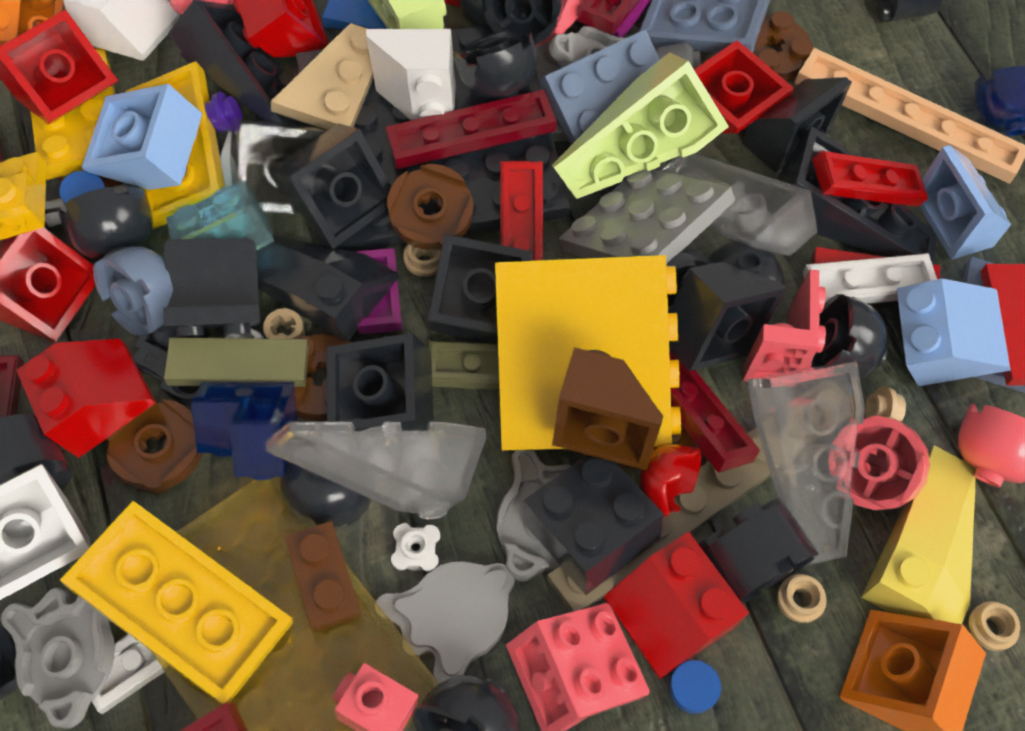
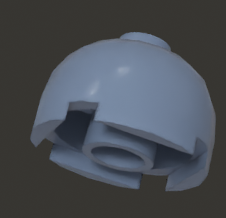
[93,247,173,337]

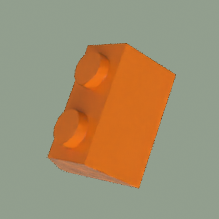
[840,610,986,731]

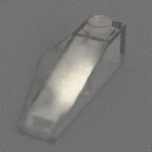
[660,153,818,256]
[747,362,865,566]
[265,422,486,519]

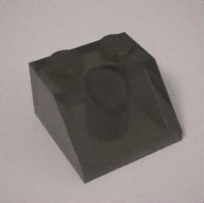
[230,118,326,214]

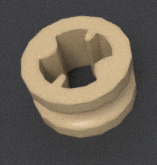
[263,308,305,339]

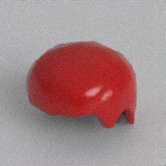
[639,444,702,517]

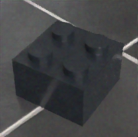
[427,234,532,344]
[523,455,664,595]

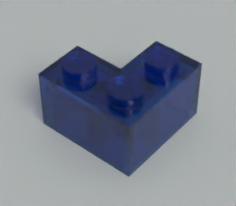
[191,382,298,480]

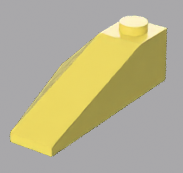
[861,445,976,624]

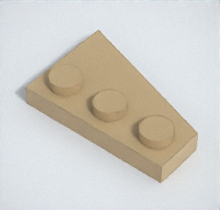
[271,23,374,130]

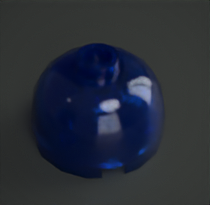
[974,66,1025,136]

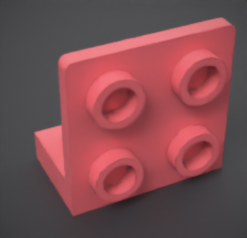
[743,269,826,388]
[506,603,650,731]

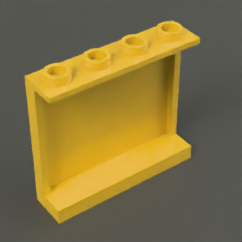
[495,255,681,450]

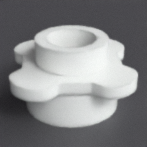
[391,523,440,572]

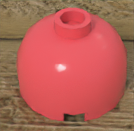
[958,404,1025,488]
[829,415,931,510]

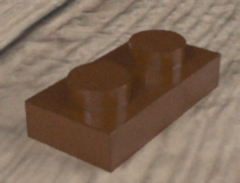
[284,521,361,634]

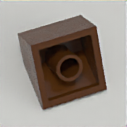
[552,347,663,470]

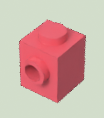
[333,663,419,731]

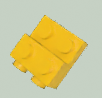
[0,152,46,240]

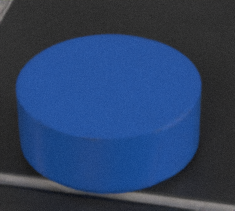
[59,171,105,207]
[669,660,721,714]

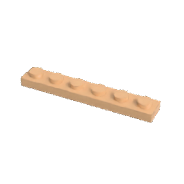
[795,48,1025,184]

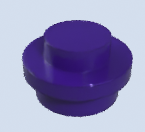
[205,92,242,133]

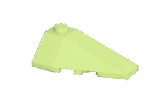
[552,52,729,199]

